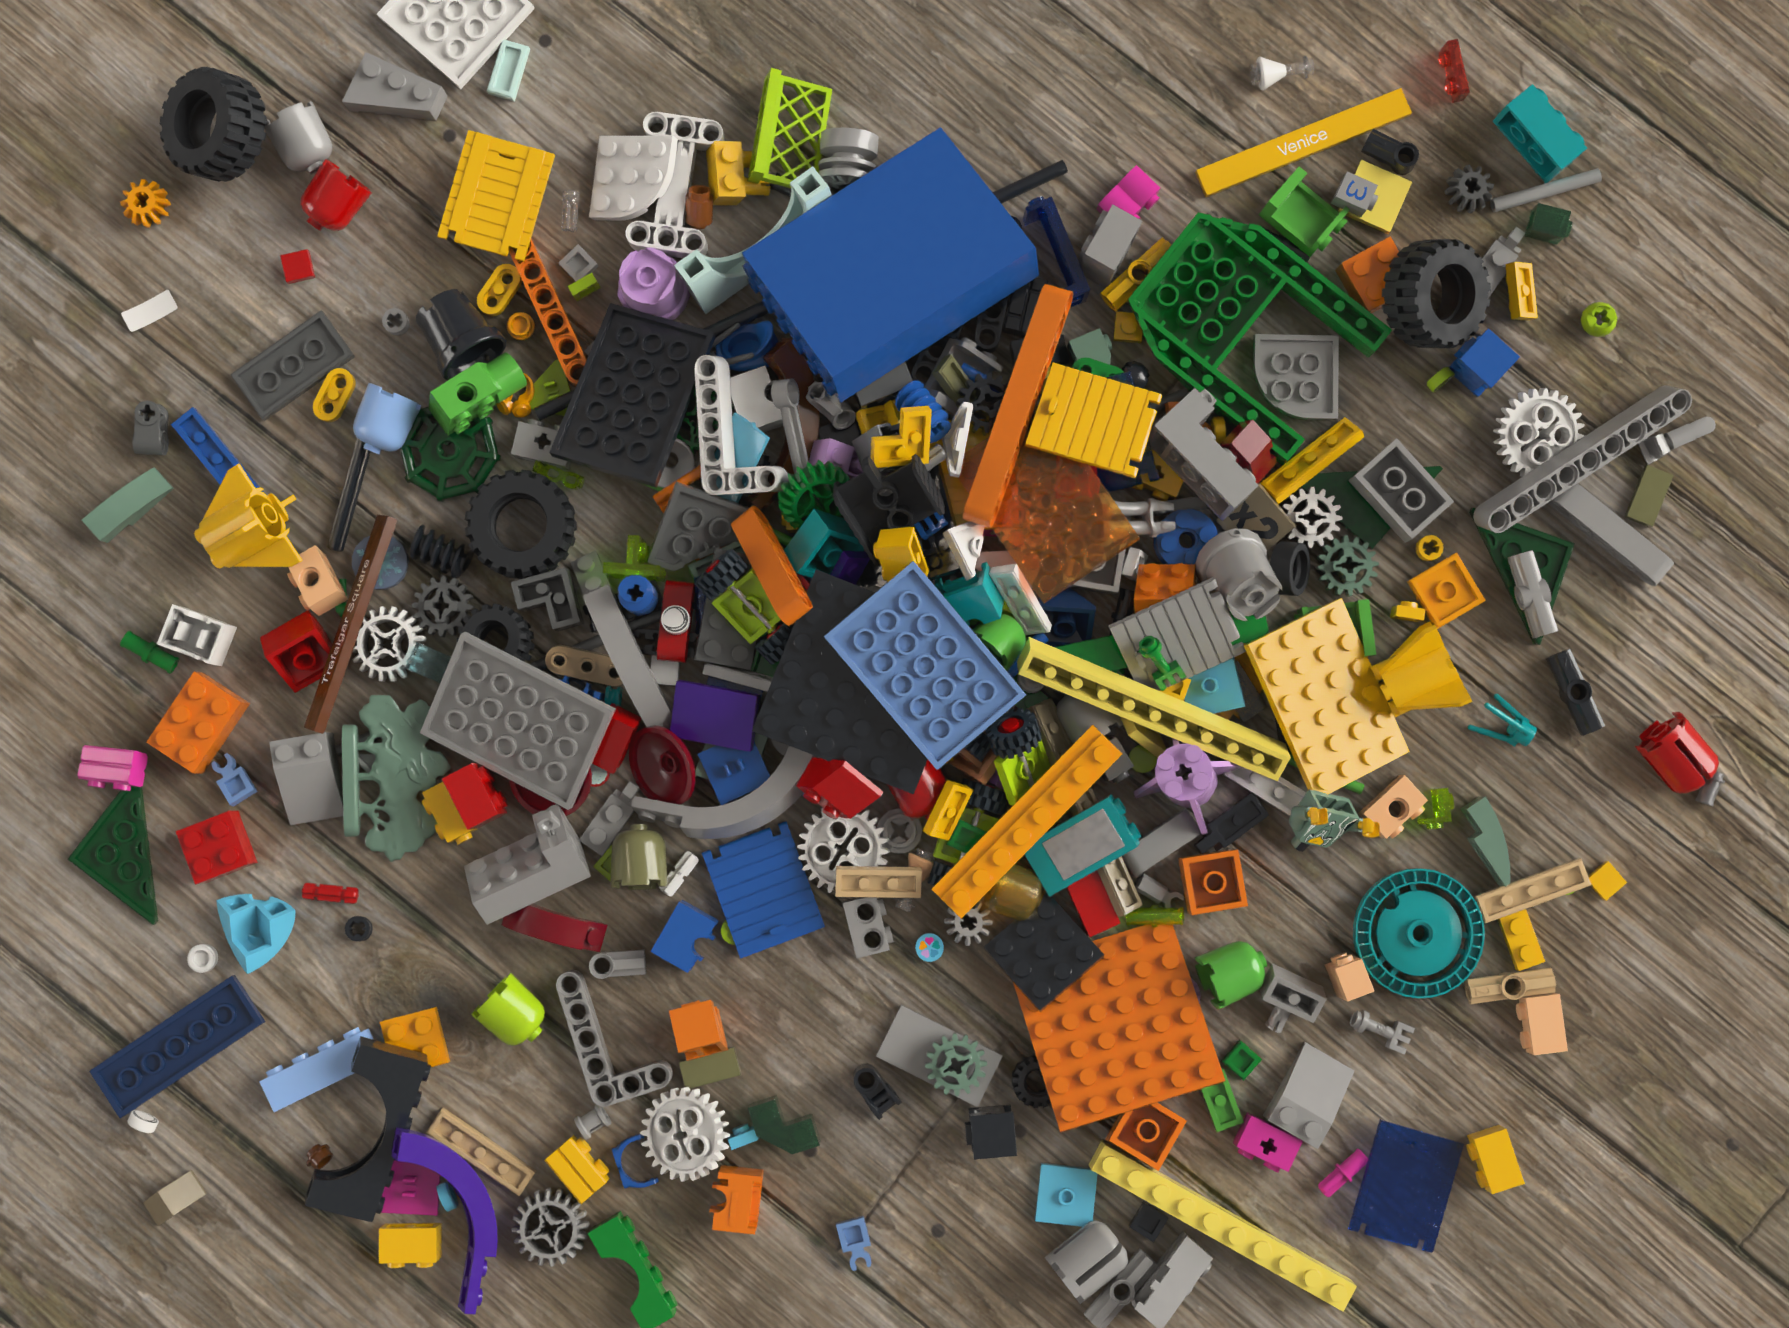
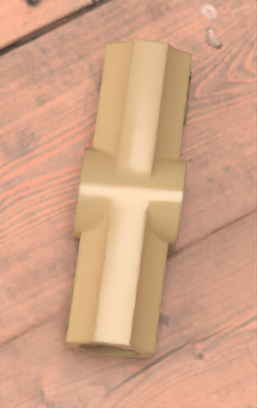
[1465,968,1556,1004]

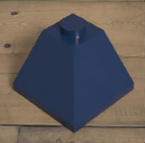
[1037,584,1096,647]

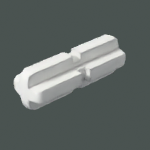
[659,851,699,896]

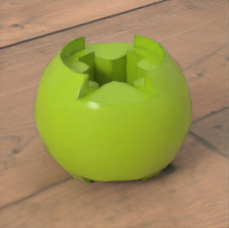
[1581,302,1617,337]

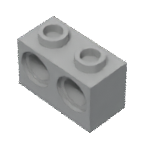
[843,897,894,958]

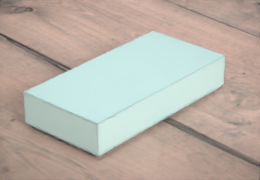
[487,40,530,102]

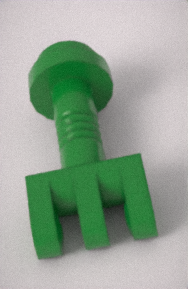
[1139,636,1187,691]

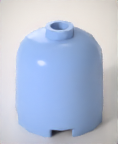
[353,383,422,454]

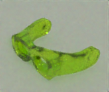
[532,460,585,490]

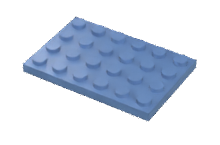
[824,561,1026,770]

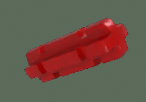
[302,883,359,904]

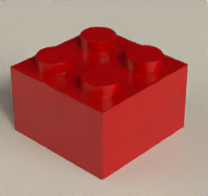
[442,763,508,830]
[175,810,258,885]

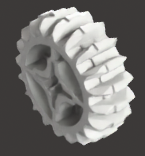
[352,606,426,682]

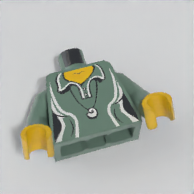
[1289,789,1380,852]

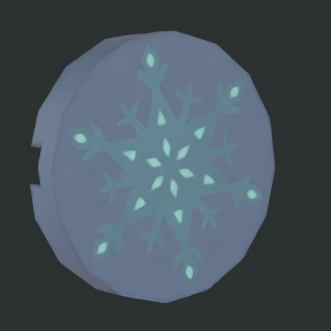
[352,536,409,590]

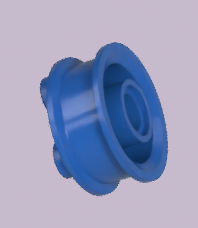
[1153,509,1218,564]

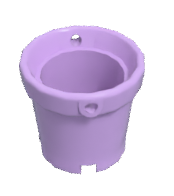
[617,248,690,320]

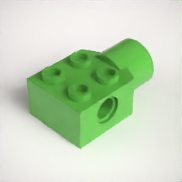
[428,352,527,436]

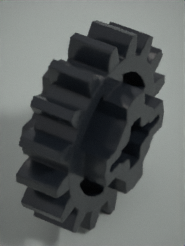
[956,372,1008,436]

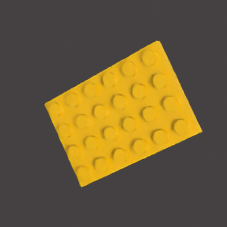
[1244,598,1410,794]

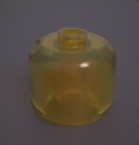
[984,863,1043,921]

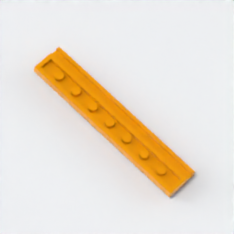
[931,725,1122,919]

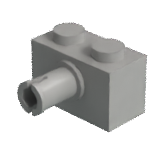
[1260,963,1327,1033]

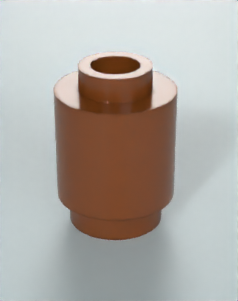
[685,185,714,229]

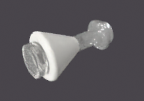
[1250,56,1314,91]

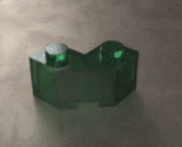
[748,1095,821,1154]

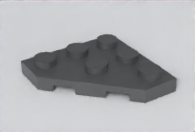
[646,482,750,571]

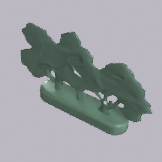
[342,695,451,862]

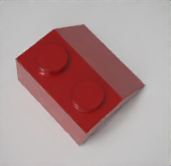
[260,610,332,693]
[796,757,883,820]

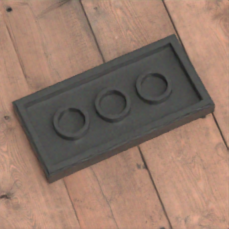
[230,310,355,421]

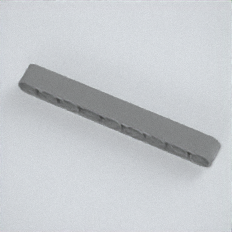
[1473,385,1692,533]

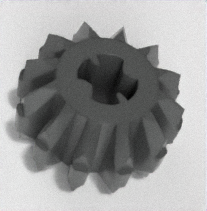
[1445,164,1494,214]

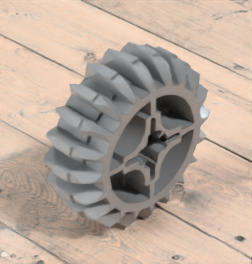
[511,1187,590,1267]

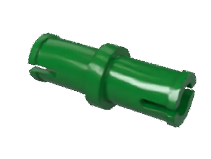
[120,631,180,674]

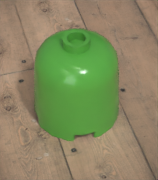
[971,613,1026,672]
[1195,941,1267,1009]

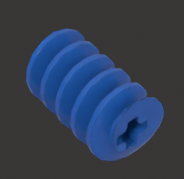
[895,380,951,443]
[617,575,658,616]

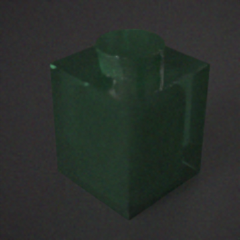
[1525,203,1572,245]

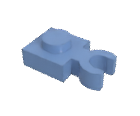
[211,753,258,807]
[836,1216,871,1271]

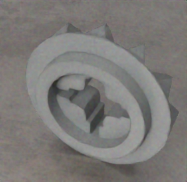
[877,808,922,854]

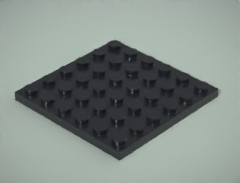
[752,569,978,794]

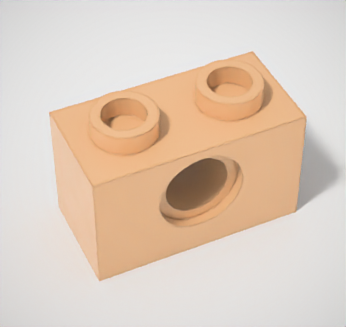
[287,545,348,616]
[1358,775,1428,839]

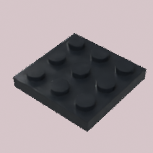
[984,893,1104,1012]

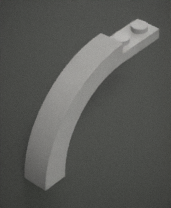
[570,550,672,730]
[631,746,819,839]

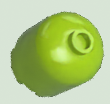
[471,973,545,1046]

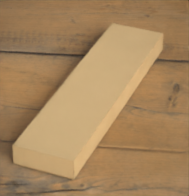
[1473,858,1591,923]
[426,1108,536,1196]

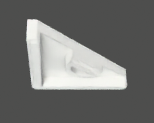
[942,402,973,478]
[943,522,985,581]

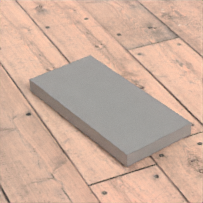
[876,1005,1002,1107]

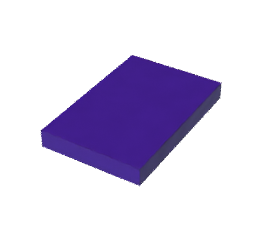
[670,680,760,752]

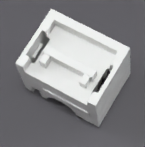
[730,366,784,433]
[157,604,237,666]

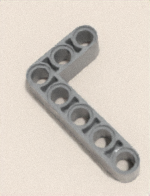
[556,970,673,1107]

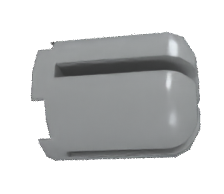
[1044,1220,1128,1304]

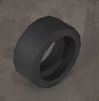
[1270,541,1310,596]

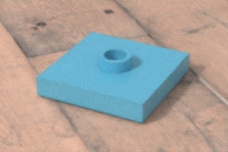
[1184,657,1246,714]
[1035,1163,1098,1227]

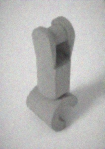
[1638,417,1716,465]

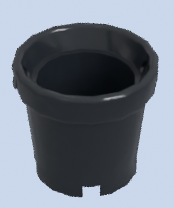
[416,289,506,381]

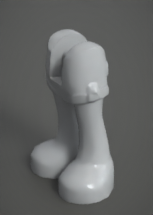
[1093,494,1176,547]

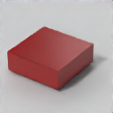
[280,249,315,284]

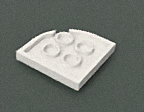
[589,136,678,221]

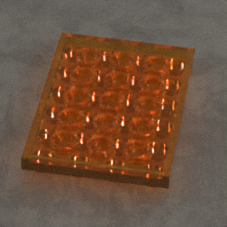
[957,403,1140,604]

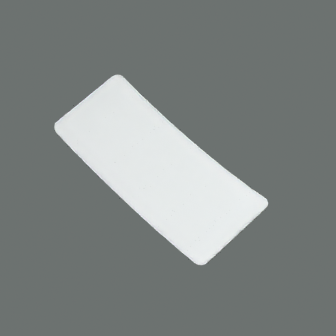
[121,290,178,332]

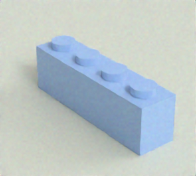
[259,1027,374,1112]

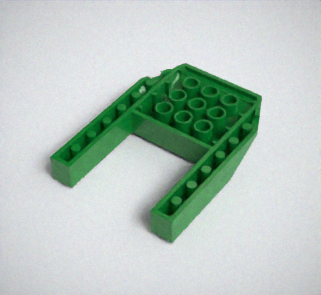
[1128,212,1392,466]

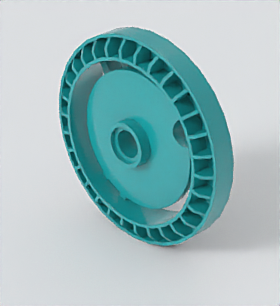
[1353,868,1485,999]

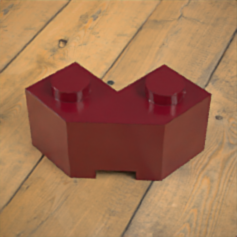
[1220,419,1277,484]

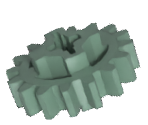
[1316,535,1379,597]
[925,1033,987,1096]

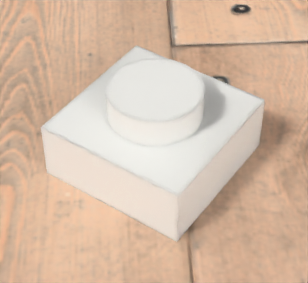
[1122,547,1148,581]

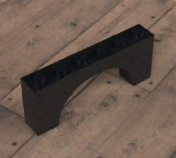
[305,1036,431,1222]

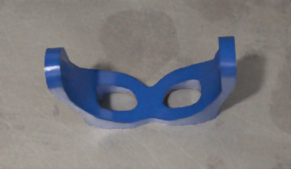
[612,1133,659,1189]

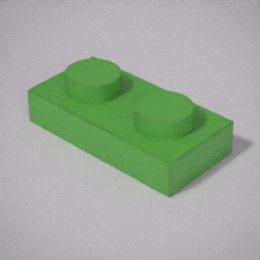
[1200,1068,1244,1132]

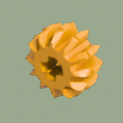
[120,179,171,228]

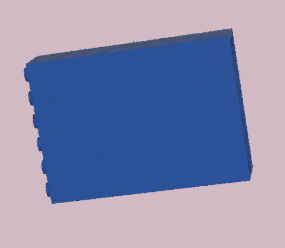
[742,127,1039,403]

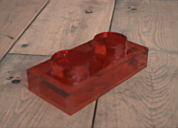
[1439,39,1470,103]

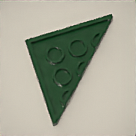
[1300,466,1443,550]
[1469,508,1575,645]
[68,786,158,925]

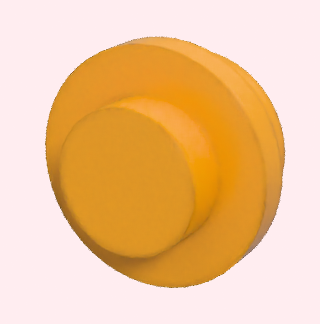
[507,312,535,340]

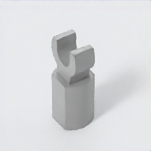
[1134,873,1185,913]

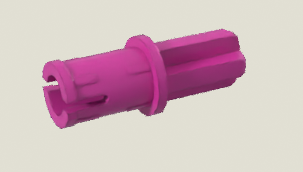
[1318,1148,1370,1197]

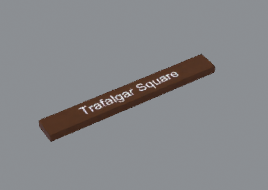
[304,514,397,734]

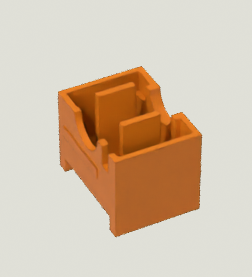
[669,1000,728,1061]
[709,1165,764,1235]

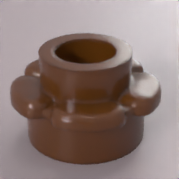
[306,1144,333,1170]

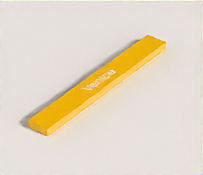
[1195,88,1412,197]

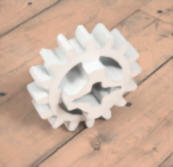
[1282,487,1343,548]

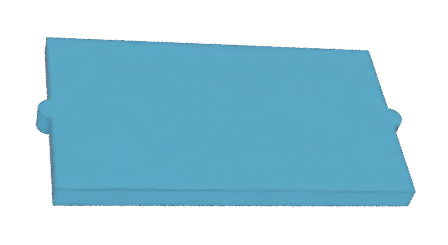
[701,412,770,503]

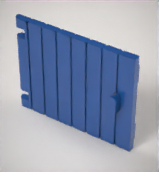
[702,821,825,959]

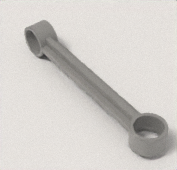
[771,379,817,499]

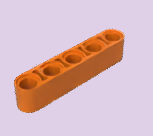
[731,505,813,626]

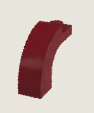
[501,903,608,952]

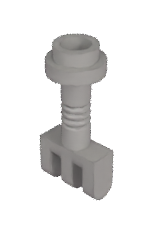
[1350,1010,1415,1055]

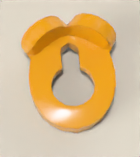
[496,373,535,418]

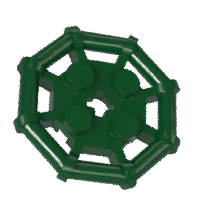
[400,407,501,502]

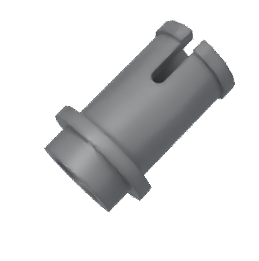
[1695,771,1725,807]

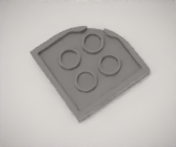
[1253,334,1339,420]

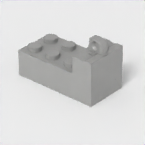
[1147,388,1259,521]
[464,804,591,925]

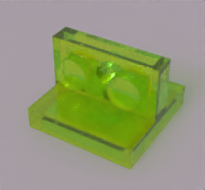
[603,535,666,582]

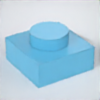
[728,1123,760,1150]

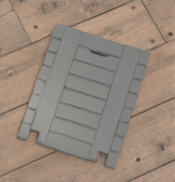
[1108,577,1246,691]

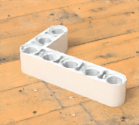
[694,355,788,495]

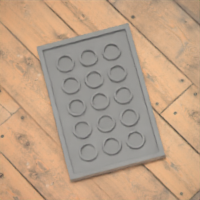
[420,632,616,810]

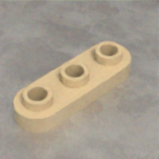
[545,645,623,686]

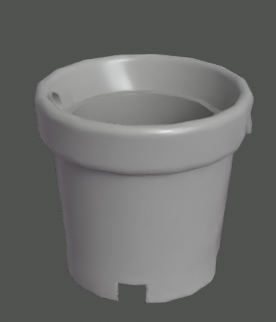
[1195,528,1282,621]

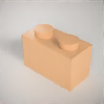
[1325,952,1374,1002]
[1516,993,1568,1055]

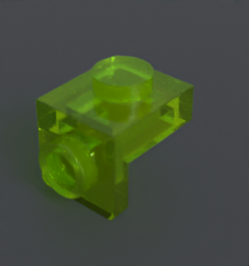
[1417,788,1454,829]

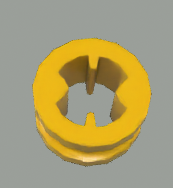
[1415,535,1444,561]

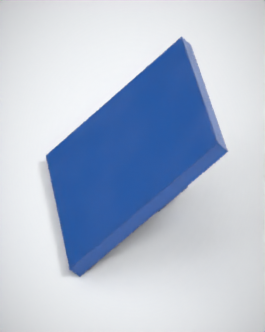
[698,742,770,805]

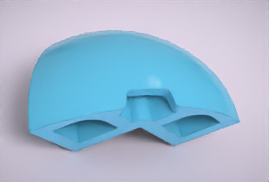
[216,894,295,974]

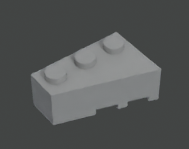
[1131,1231,1213,1328]

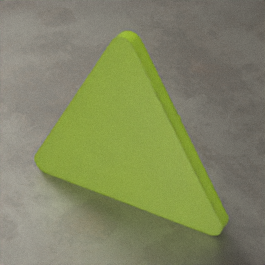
[530,360,571,416]

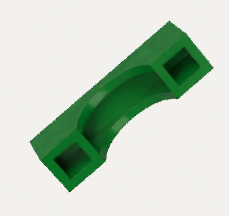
[588,1211,677,1328]

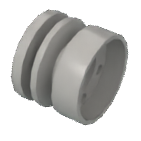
[818,127,879,190]

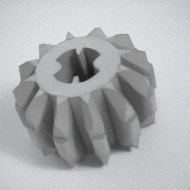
[944,900,992,946]

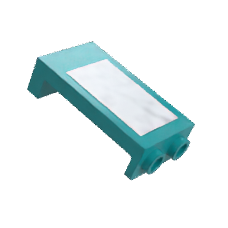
[1024,794,1141,897]

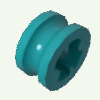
[605,686,622,707]

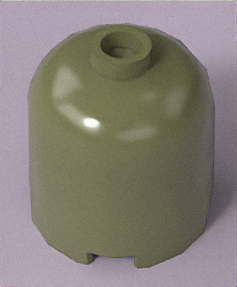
[611,824,667,890]

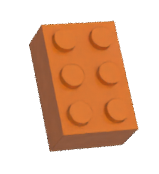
[146,671,250,774]

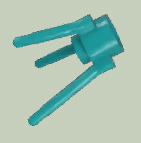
[1467,693,1537,747]

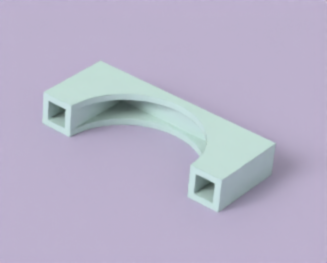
[674,166,832,314]

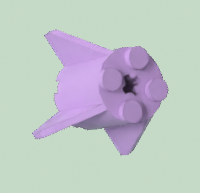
[1134,738,1244,835]

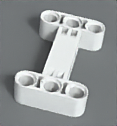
[625,112,725,258]

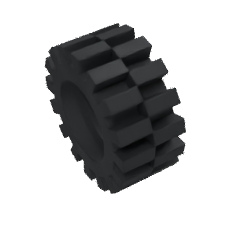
[1011,1054,1051,1108]

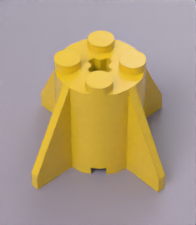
[194,464,302,569]
[1371,621,1472,718]

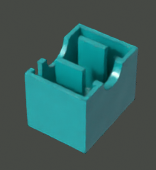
[934,562,1004,626]

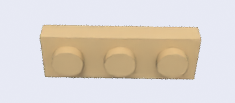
[835,866,922,898]

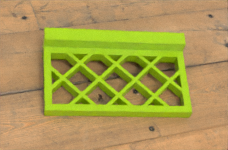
[747,68,832,188]

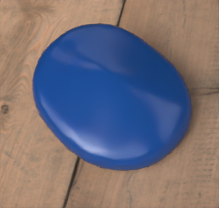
[716,321,779,371]

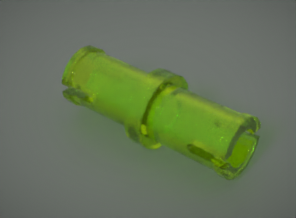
[1125,905,1184,928]

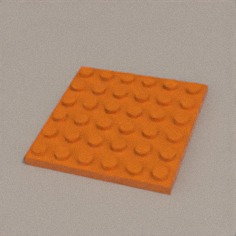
[1013,917,1226,1133]

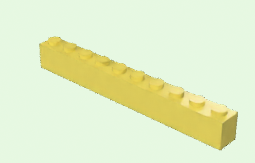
[1017,637,1291,781]
[1088,1140,1357,1311]

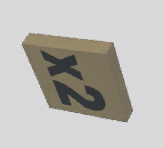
[1216,483,1296,550]

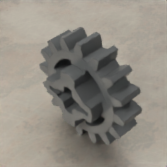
[412,576,475,637]

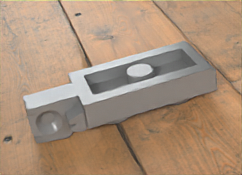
[1482,227,1525,298]
[579,781,640,856]

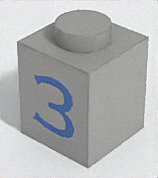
[1331,171,1378,217]

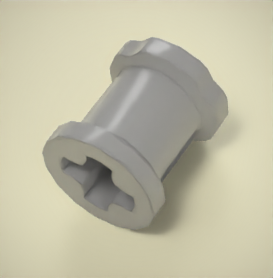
[574,1105,612,1140]

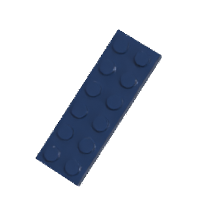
[89,975,266,1118]

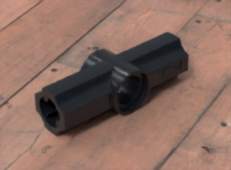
[1546,649,1605,736]

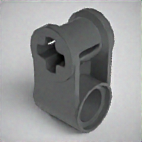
[133,400,169,455]

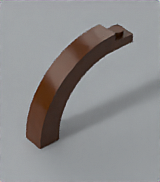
[743,338,819,510]

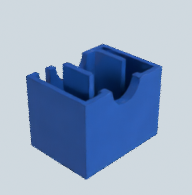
[1449,328,1520,397]
[651,900,719,973]

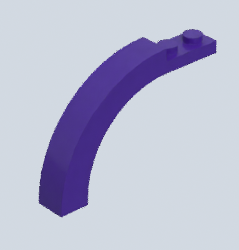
[391,1127,498,1315]

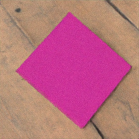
[381,1160,441,1216]

